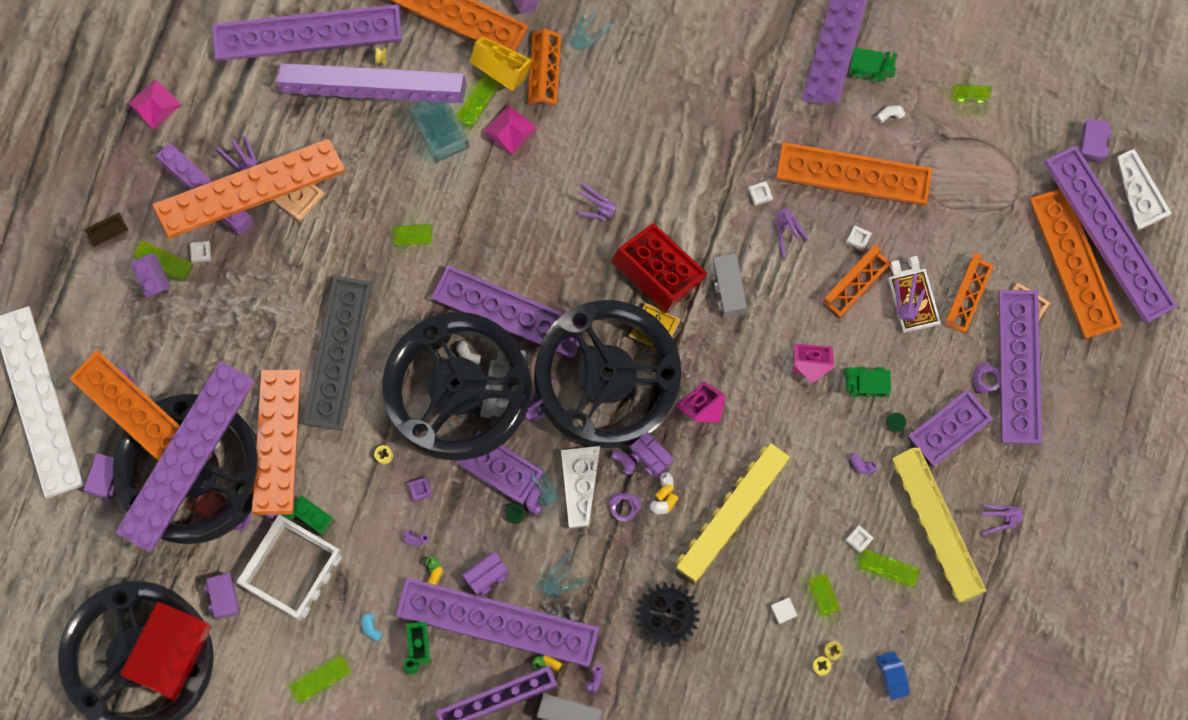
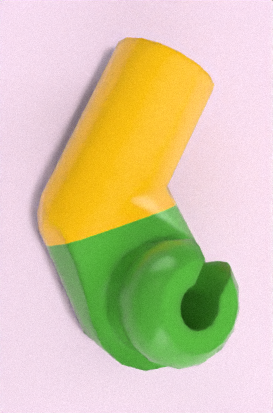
[426,557,443,585]
[532,655,563,672]

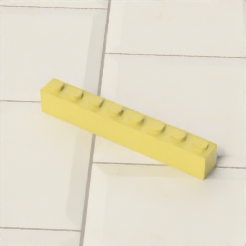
[676,443,790,584]
[893,448,987,602]

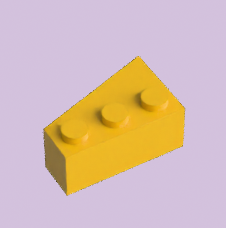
[469,36,532,91]

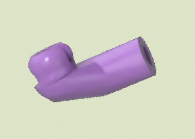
[612,449,636,475]
[849,453,878,475]
[526,486,542,515]
[403,530,429,546]
[586,665,603,694]

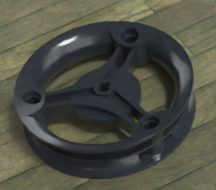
[534,300,681,449]
[382,312,532,461]
[113,394,258,544]
[58,581,214,720]

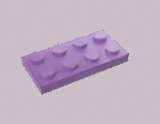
[907,389,993,468]
[457,431,544,505]

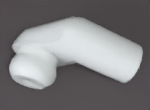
[876,105,905,123]
[456,341,481,364]

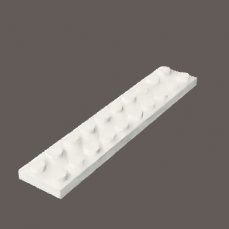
[0,306,84,499]

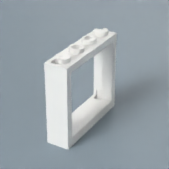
[237,515,342,621]

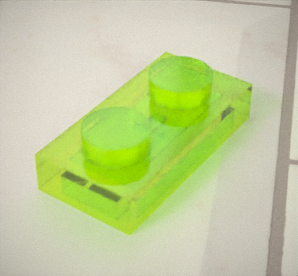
[951,84,992,102]
[393,224,433,247]
[807,573,841,618]

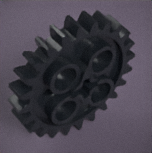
[635,582,700,648]

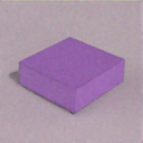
[408,477,433,502]

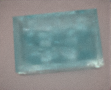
[409,101,470,164]

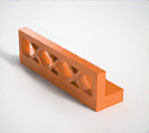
[528,28,561,106]
[823,244,891,318]
[944,252,994,334]

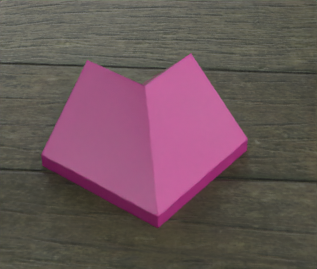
[128,79,181,130]
[484,104,537,155]
[792,343,834,383]
[675,381,726,423]

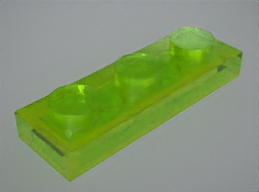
[455,73,502,130]
[133,240,194,282]
[857,549,921,589]
[290,655,352,704]

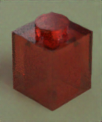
[194,491,227,520]

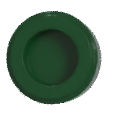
[886,412,906,433]
[505,504,525,524]

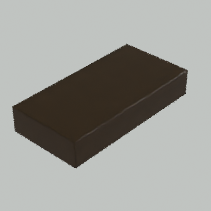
[85,212,128,247]

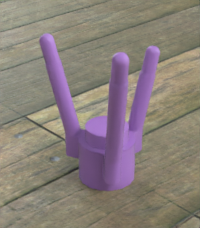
[216,136,259,172]
[577,183,617,221]
[775,209,809,258]
[895,273,925,321]
[526,379,566,421]
[981,504,1023,536]

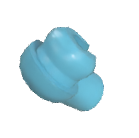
[361,613,383,642]

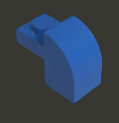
[876,651,910,700]

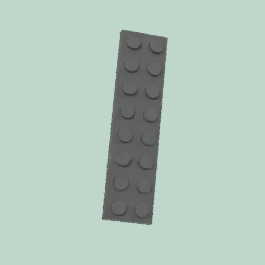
[303,276,372,431]

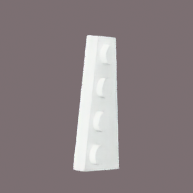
[1116,149,1172,231]
[561,446,600,529]

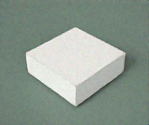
[748,181,773,206]
[846,225,872,251]
[190,241,211,263]
[845,525,874,553]
[771,598,797,624]

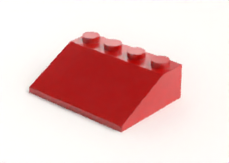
[611,223,708,313]
[120,602,212,701]

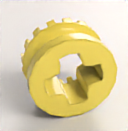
[375,48,387,65]
[374,445,393,464]
[824,641,843,660]
[813,657,831,676]

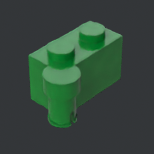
[848,47,897,82]
[844,367,891,398]
[282,495,335,538]
[403,622,432,675]

